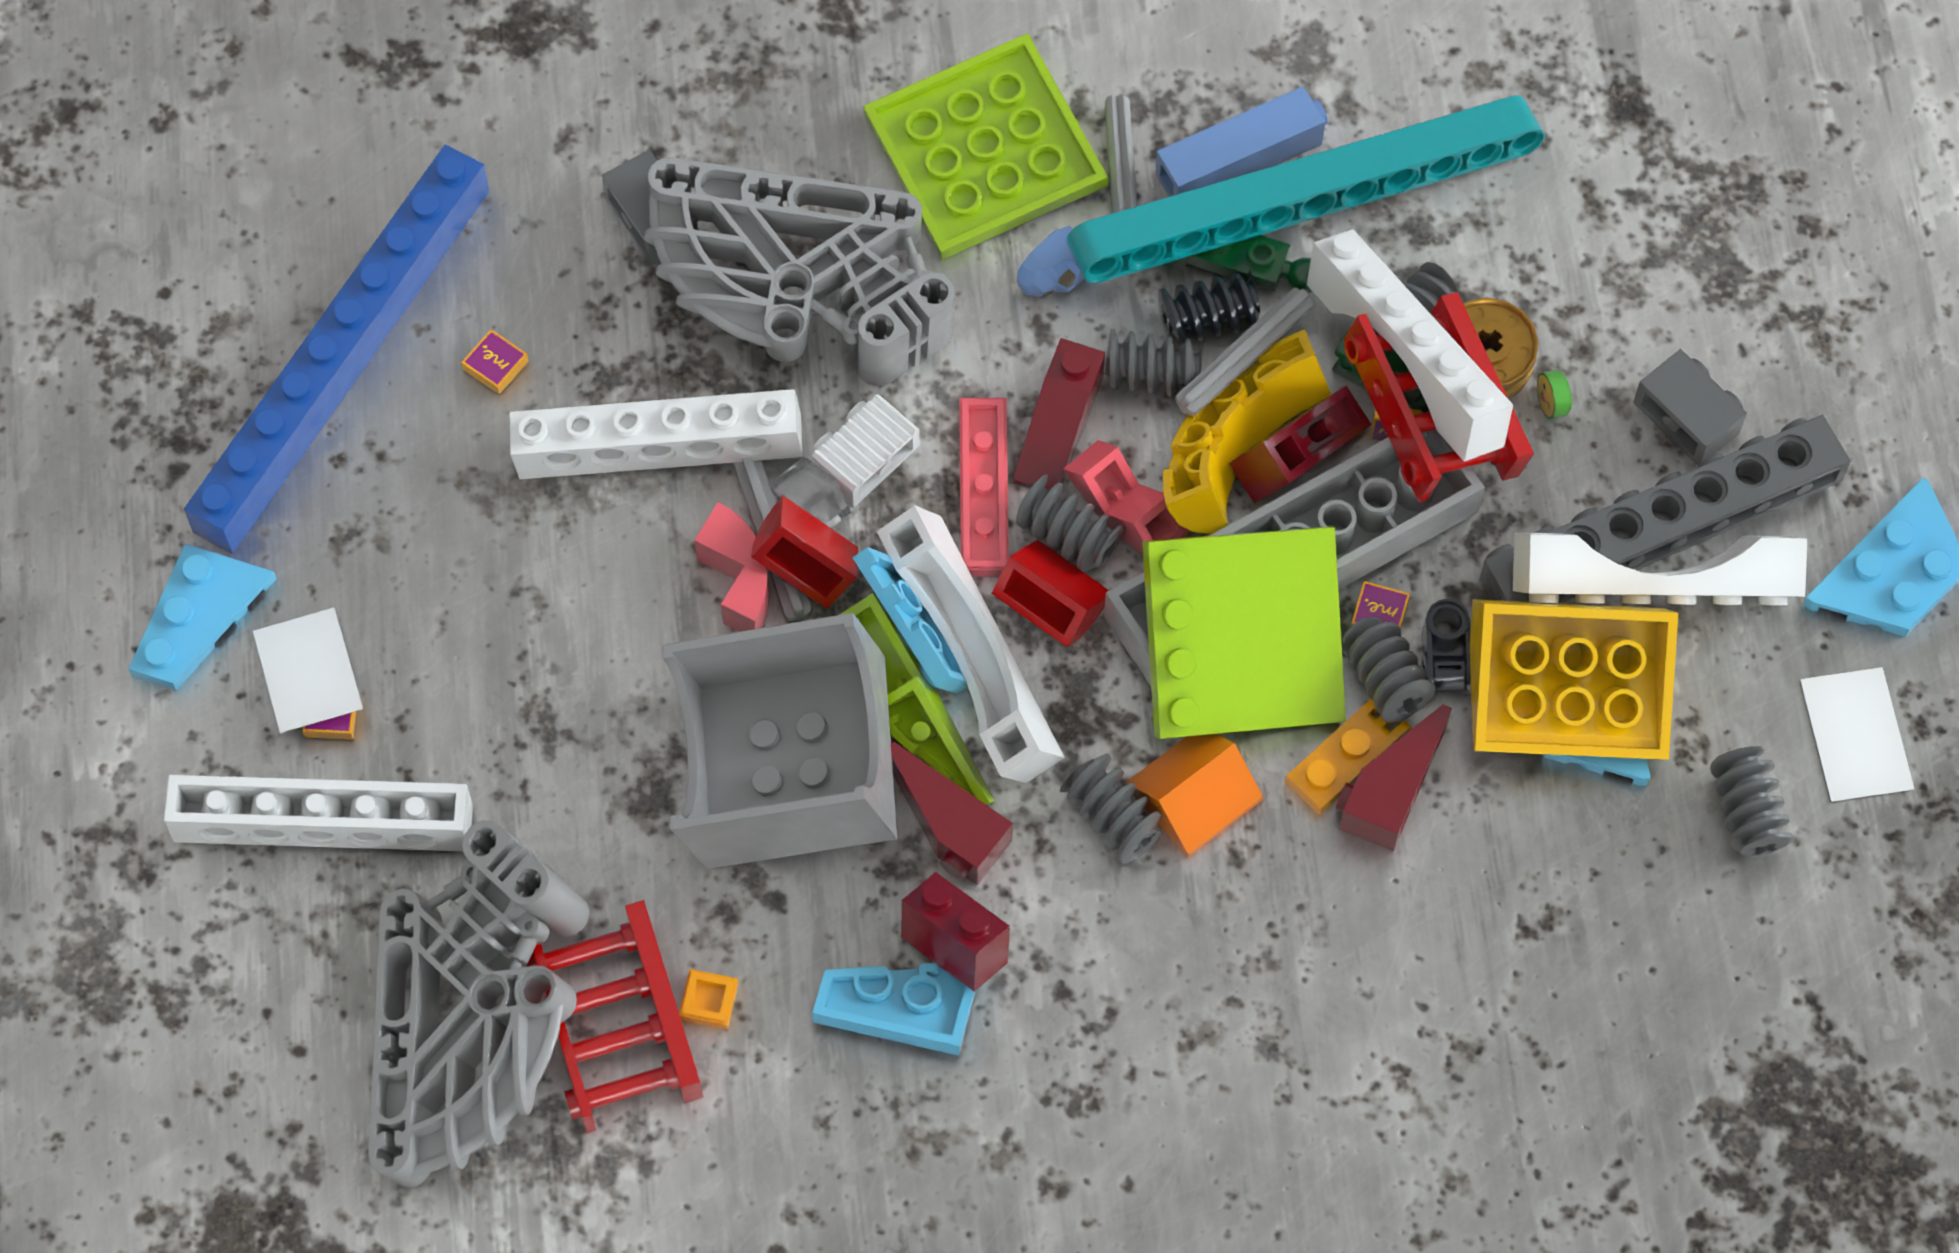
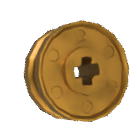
[1464,297,1539,399]

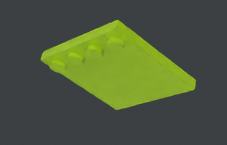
[863,33,1109,260]
[1142,527,1346,739]

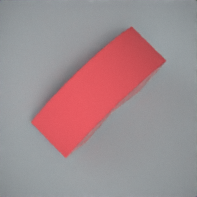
[1063,440,1190,555]
[694,502,769,632]

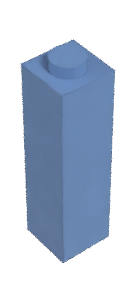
[1155,86,1328,197]

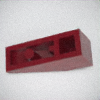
[1013,338,1105,490]
[1229,385,1372,503]
[1335,704,1452,851]
[891,741,1013,885]

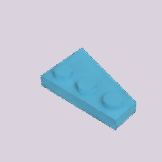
[129,544,277,691]
[852,547,968,694]
[812,963,976,1056]

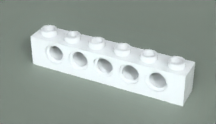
[510,389,803,479]
[164,775,473,851]

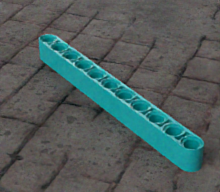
[1066,95,1545,283]

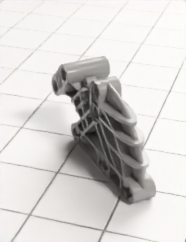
[644,157,955,386]
[368,820,590,1188]

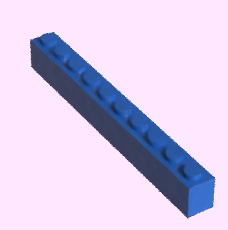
[183,144,490,554]

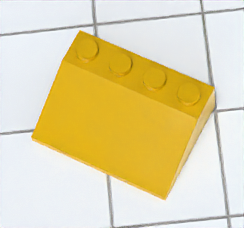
[1470,599,1679,760]

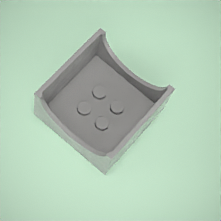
[662,613,897,869]

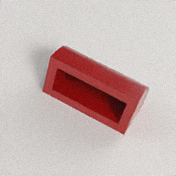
[751,495,858,609]
[991,540,1109,648]

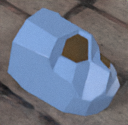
[1017,226,1084,297]

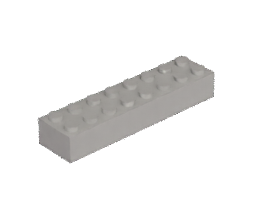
[1104,430,1485,686]

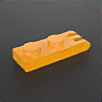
[1285,699,1413,816]

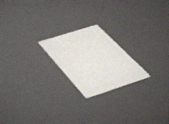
[253,607,363,733]
[1800,667,1915,802]

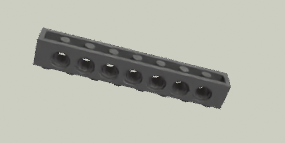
[1479,414,1851,603]

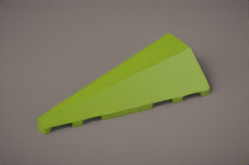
[839,593,995,806]

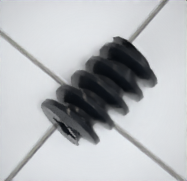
[1158,270,1260,345]

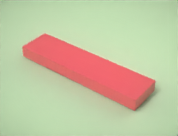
[959,398,1009,577]

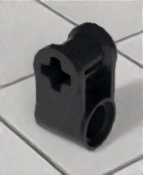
[1421,599,1471,695]

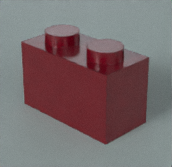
[901,872,1010,992]

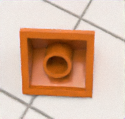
[1125,734,1263,858]

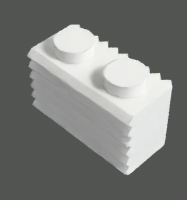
[812,394,920,508]

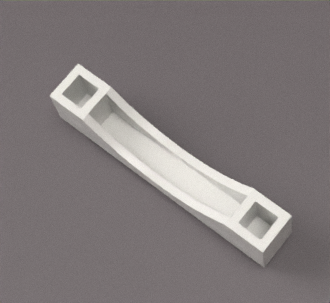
[1307,229,1513,462]
[877,505,1065,783]
[1513,533,1807,605]

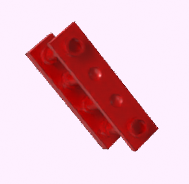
[1344,292,1534,502]
[526,900,704,1133]

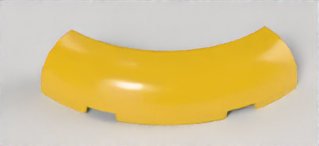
[1163,329,1331,534]

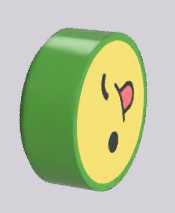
[1537,370,1572,419]

